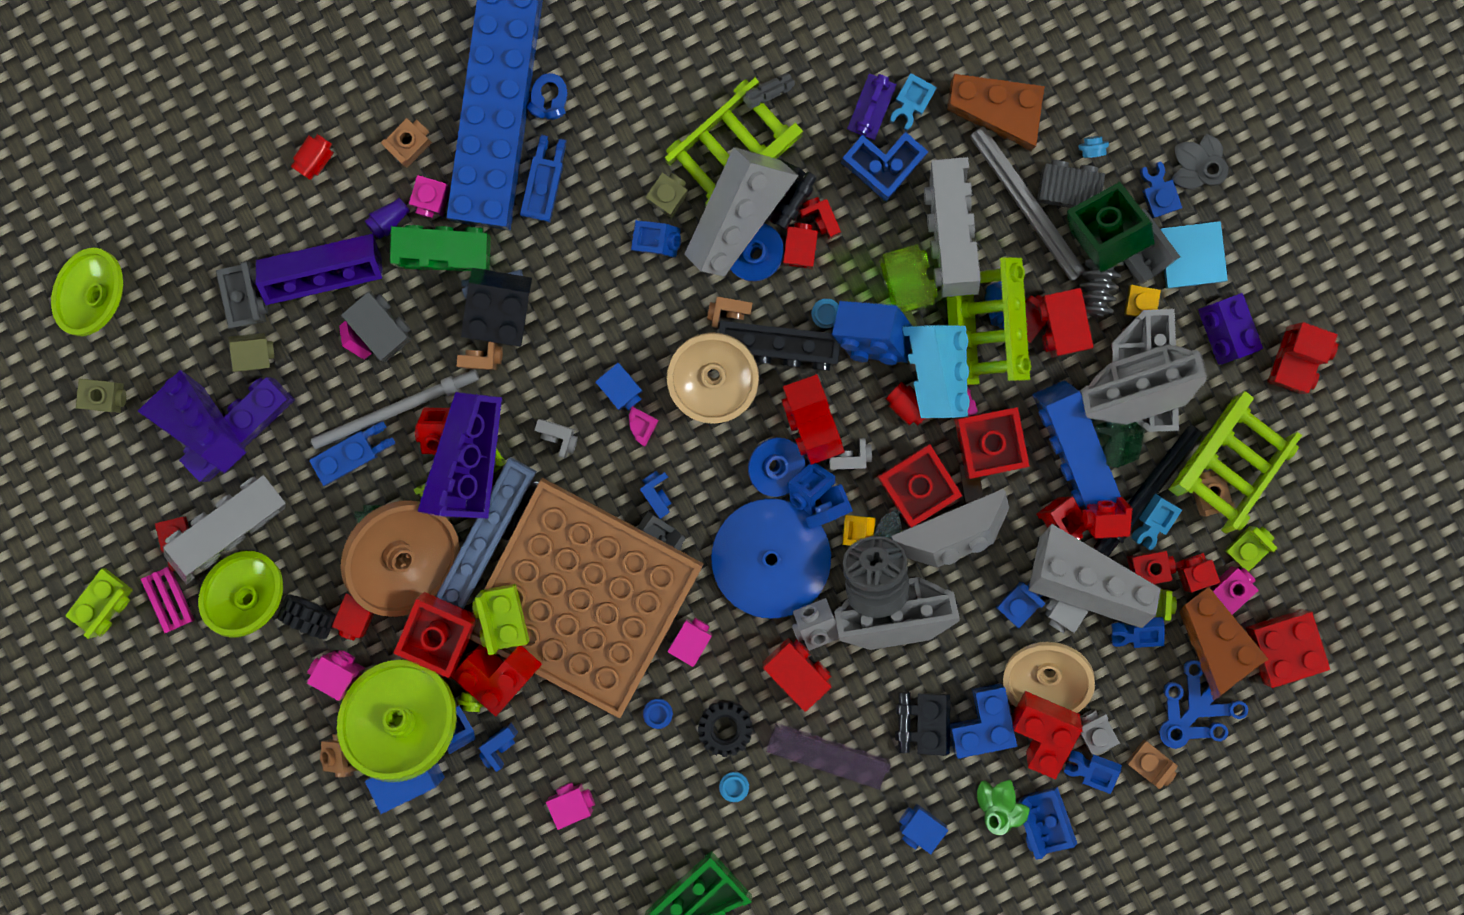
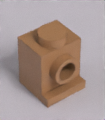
[381,118,432,168]
[1193,470,1235,516]

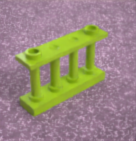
[665,78,803,206]
[947,257,1031,385]
[1168,391,1302,534]

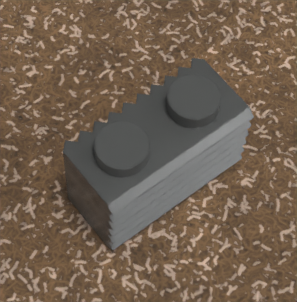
[1036,160,1105,208]

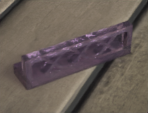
[766,722,891,790]

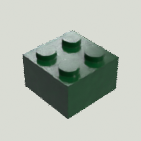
[1067,182,1155,273]

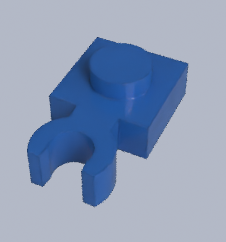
[1140,161,1183,219]
[1111,617,1165,648]
[1064,751,1122,794]

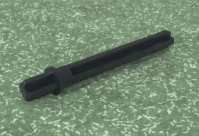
[1093,425,1203,557]

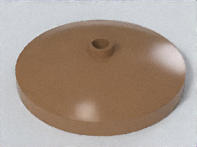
[341,500,460,617]

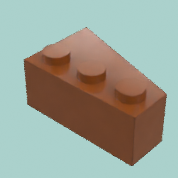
[947,74,1045,152]
[1179,587,1268,700]

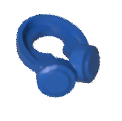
[527,73,568,120]

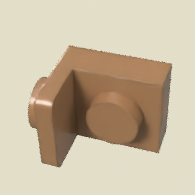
[707,297,753,328]
[457,342,503,370]
[1126,740,1178,789]

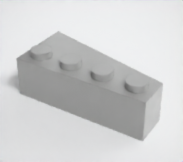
[684,147,798,277]
[924,157,981,297]
[163,475,286,585]
[1028,524,1161,628]

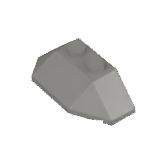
[1111,309,1179,432]
[1081,344,1207,425]
[891,488,1009,567]
[834,577,960,650]

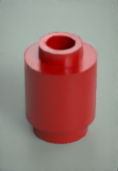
[291,134,334,180]
[885,382,925,426]

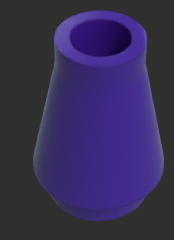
[364,198,410,240]

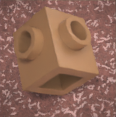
[320,733,358,777]

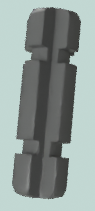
[743,73,795,108]

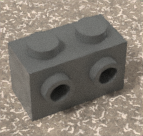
[341,291,412,362]

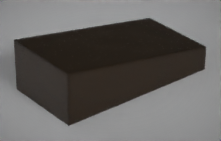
[959,465,984,503]

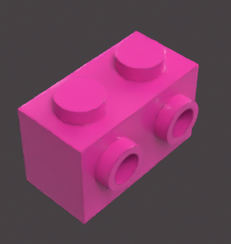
[307,650,365,701]

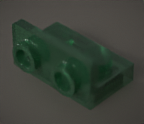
[1096,421,1145,468]

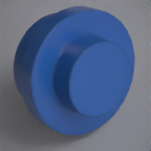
[643,699,673,729]

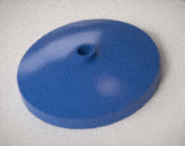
[711,499,831,618]

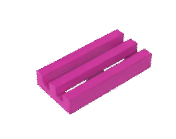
[141,567,195,633]

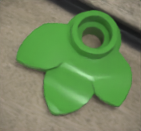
[977,780,1030,835]

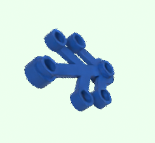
[1159,660,1248,749]

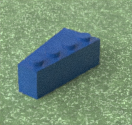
[1032,380,1121,510]

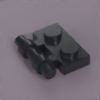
[766,159,817,230]
[895,692,950,756]

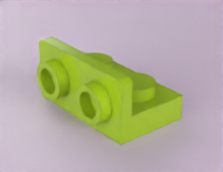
[65,568,133,639]
[473,584,530,655]

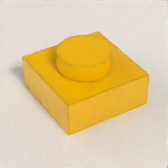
[1124,285,1161,317]
[843,515,875,546]

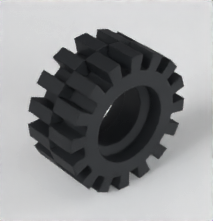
[276,594,336,639]
[698,700,752,757]

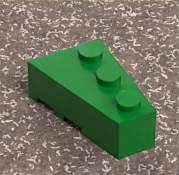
[390,225,491,271]
[645,851,752,915]

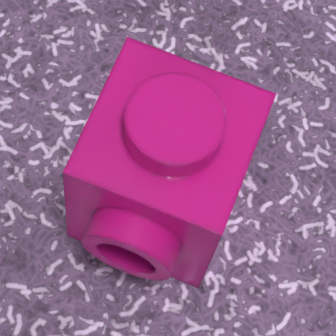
[409,175,451,219]
[1209,567,1259,615]
[668,618,713,667]
[546,782,595,830]

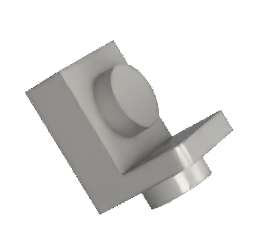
[534,419,578,458]
[829,438,872,469]
[1080,709,1120,756]

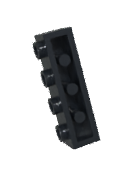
[719,321,840,371]

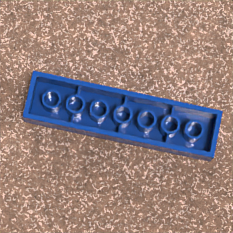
[446,0,543,231]

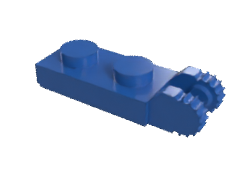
[520,135,567,223]
[309,421,396,486]

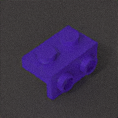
[1198,293,1263,365]

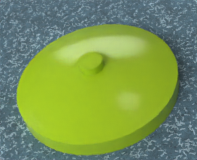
[337,660,456,782]

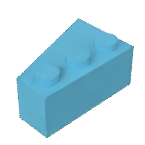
[902,326,970,418]

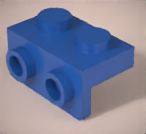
[1017,787,1078,860]

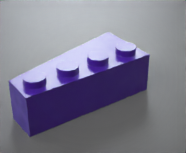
[138,370,246,473]
[417,392,502,518]

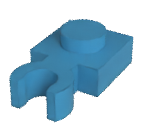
[890,73,937,131]
[1131,494,1182,551]

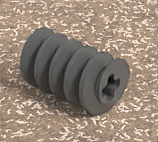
[1079,259,1124,318]

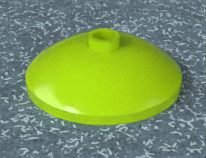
[51,248,123,336]
[198,551,283,637]

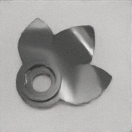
[1171,134,1229,190]

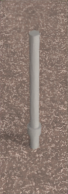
[311,369,480,449]

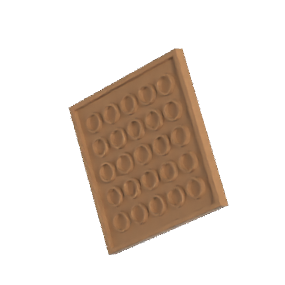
[470,478,704,718]

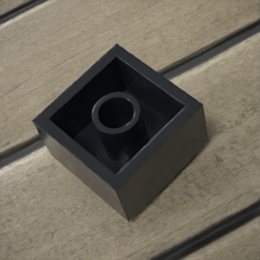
[461,268,532,347]

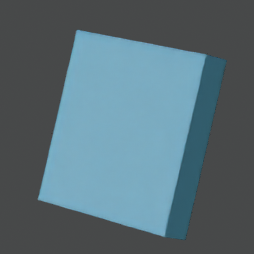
[1160,221,1228,289]

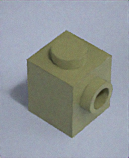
[645,172,688,219]
[228,333,274,372]
[76,379,127,413]

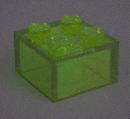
[879,244,938,315]

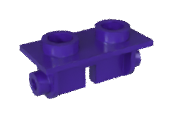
[847,73,897,140]

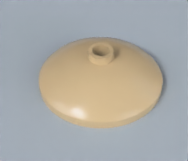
[667,333,759,424]
[1003,642,1095,713]

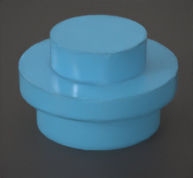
[1078,136,1109,158]
[811,299,839,329]
[719,772,749,802]

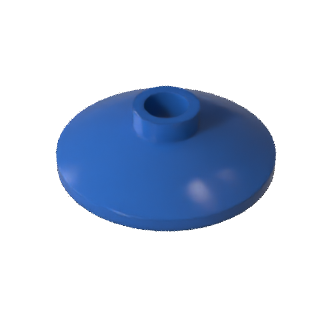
[730,223,784,282]
[748,437,805,497]

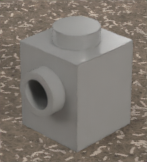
[1045,598,1088,634]

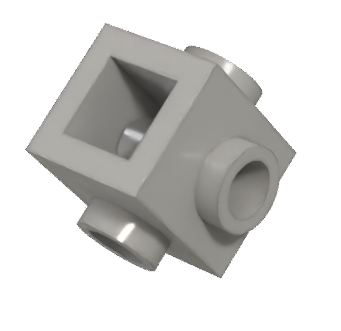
[792,598,839,651]

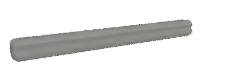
[970,127,1085,280]

